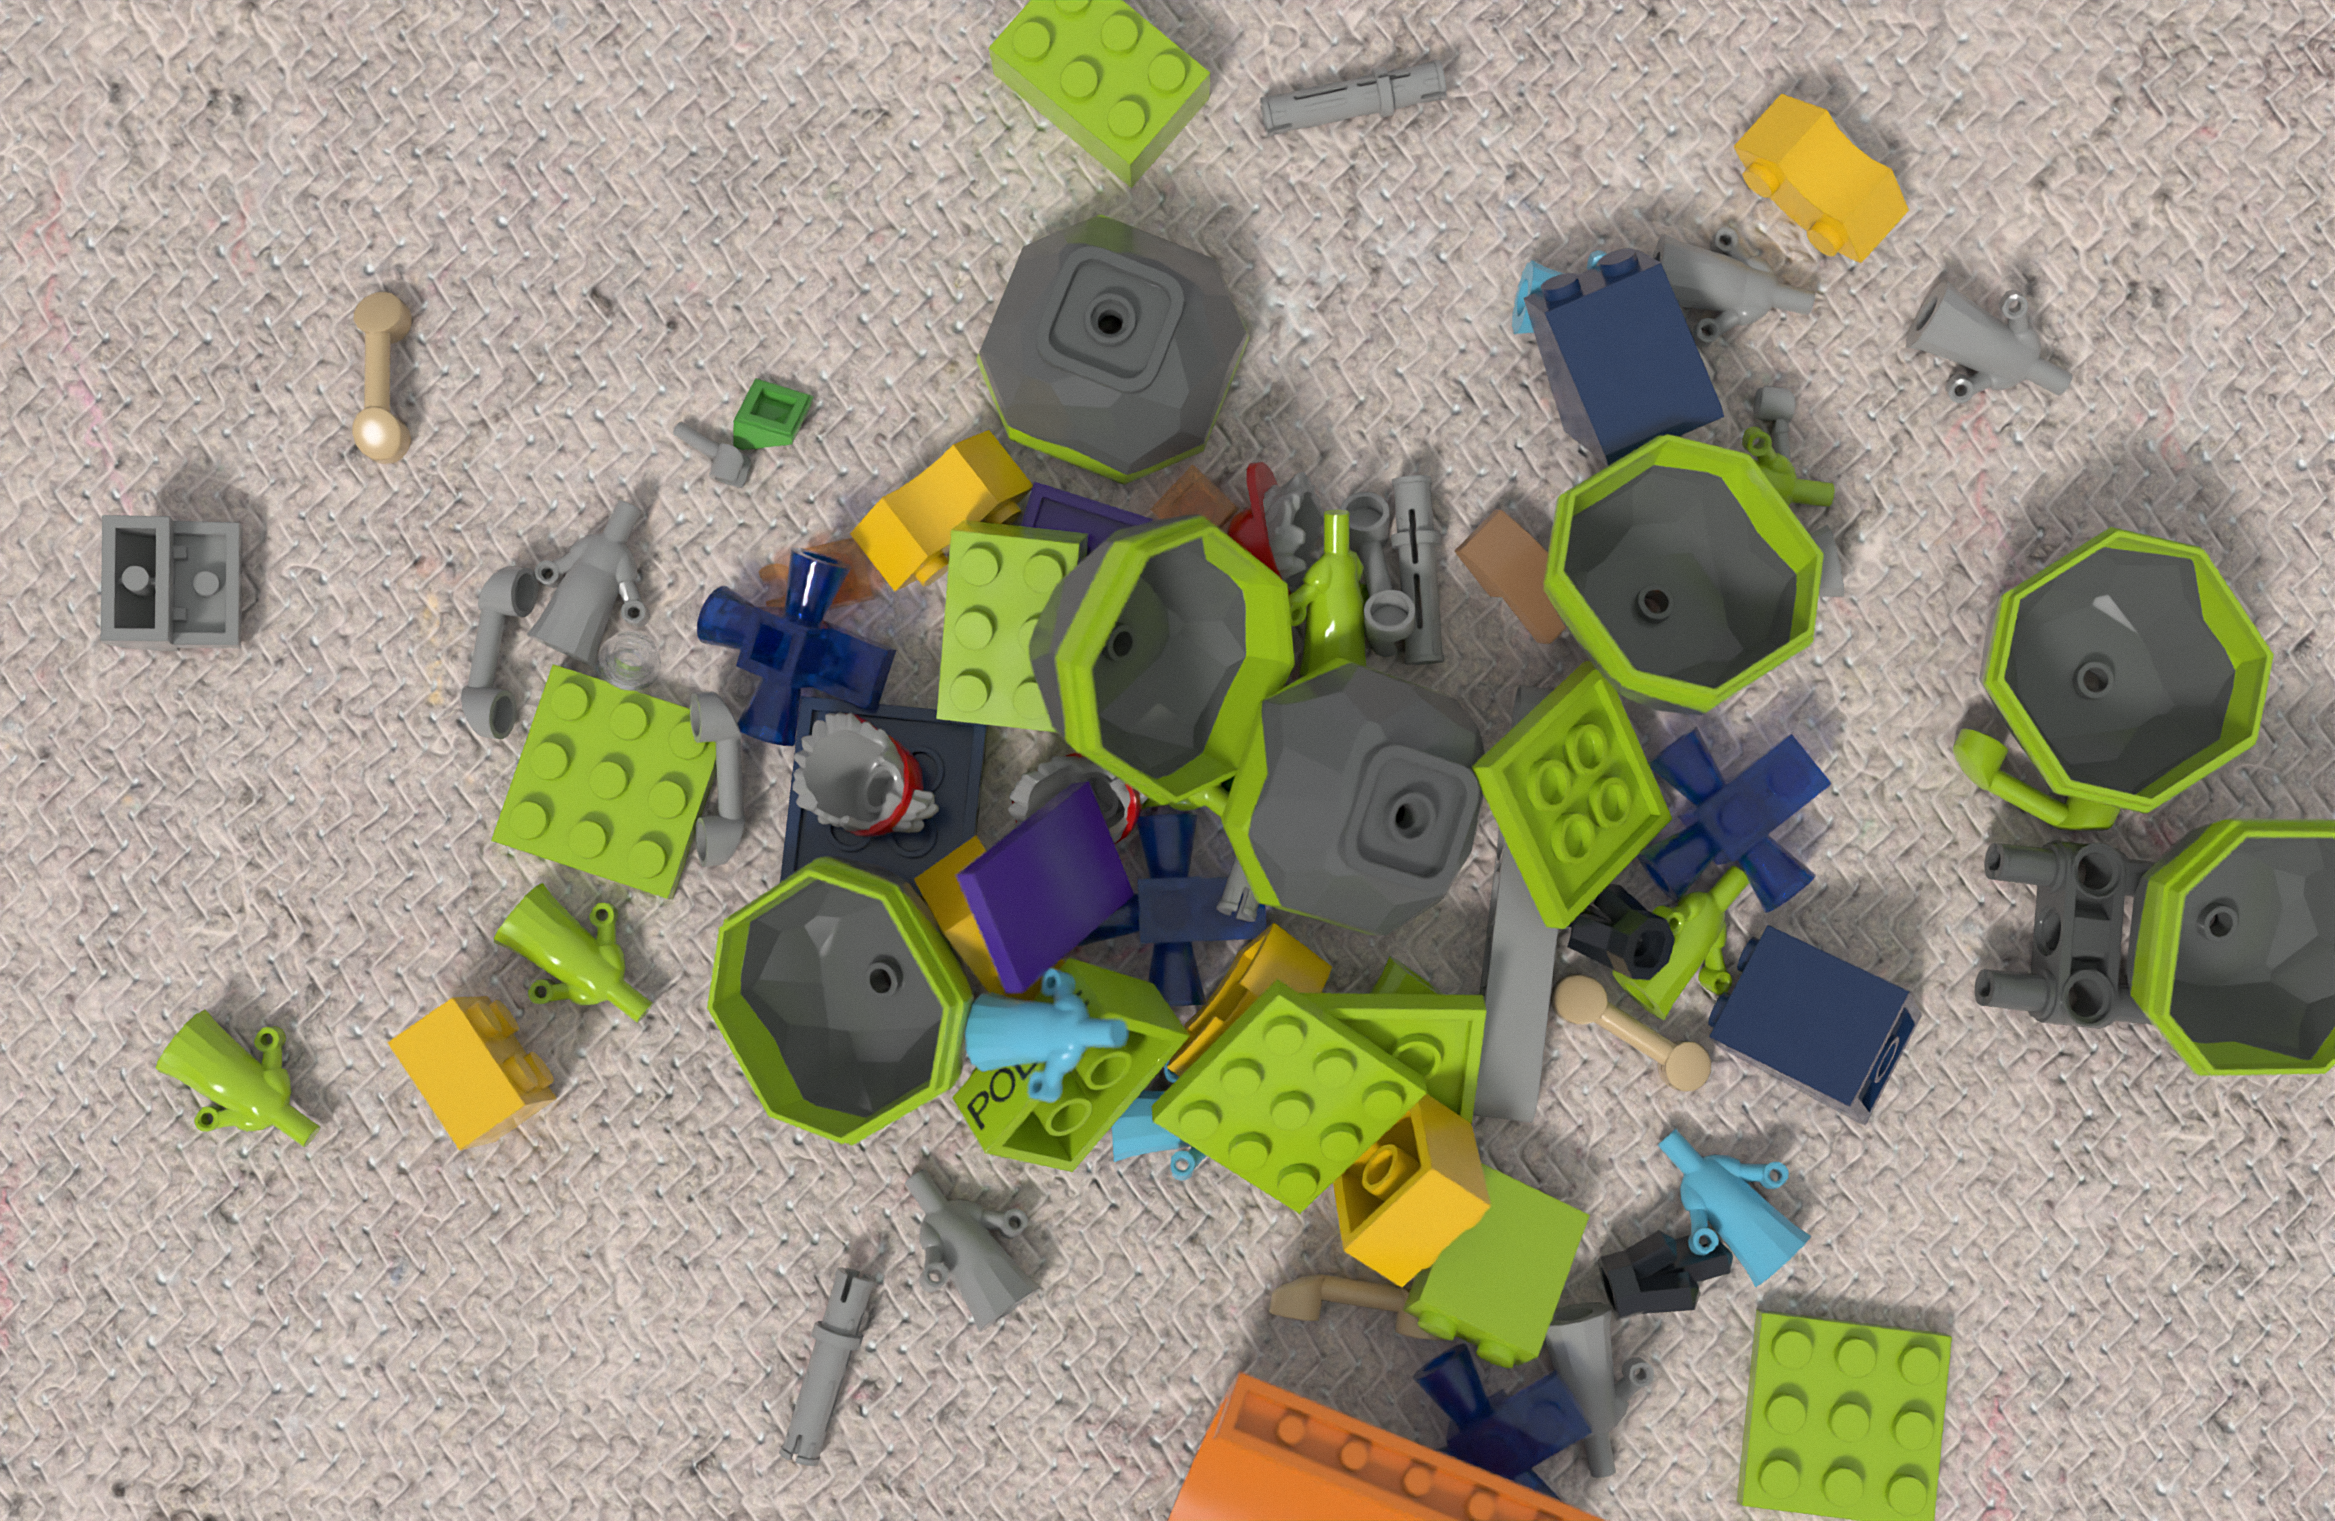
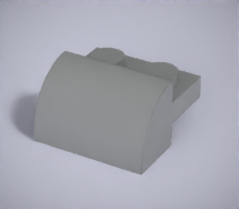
[101,515,242,651]

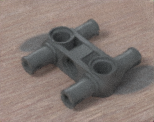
[1975,840,2155,1029]

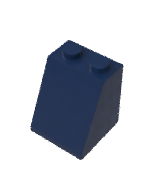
[1524,248,1724,466]
[1708,925,1922,1126]

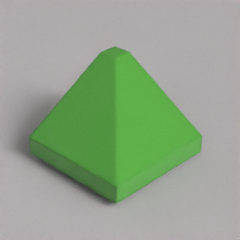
[733,378,813,450]

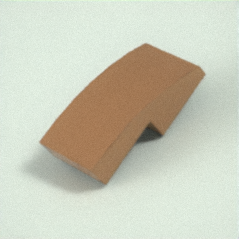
[1454,509,1566,644]

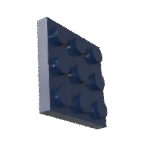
[780,696,988,898]

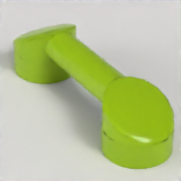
[1953,728,2121,832]

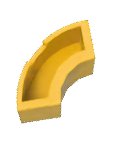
[1733,93,1909,263]
[850,430,1033,592]
[1167,923,1332,1077]

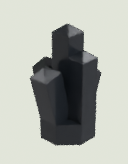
[1567,884,1675,980]
[1598,1230,1733,1321]

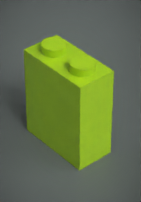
[1402,1163,1590,1368]

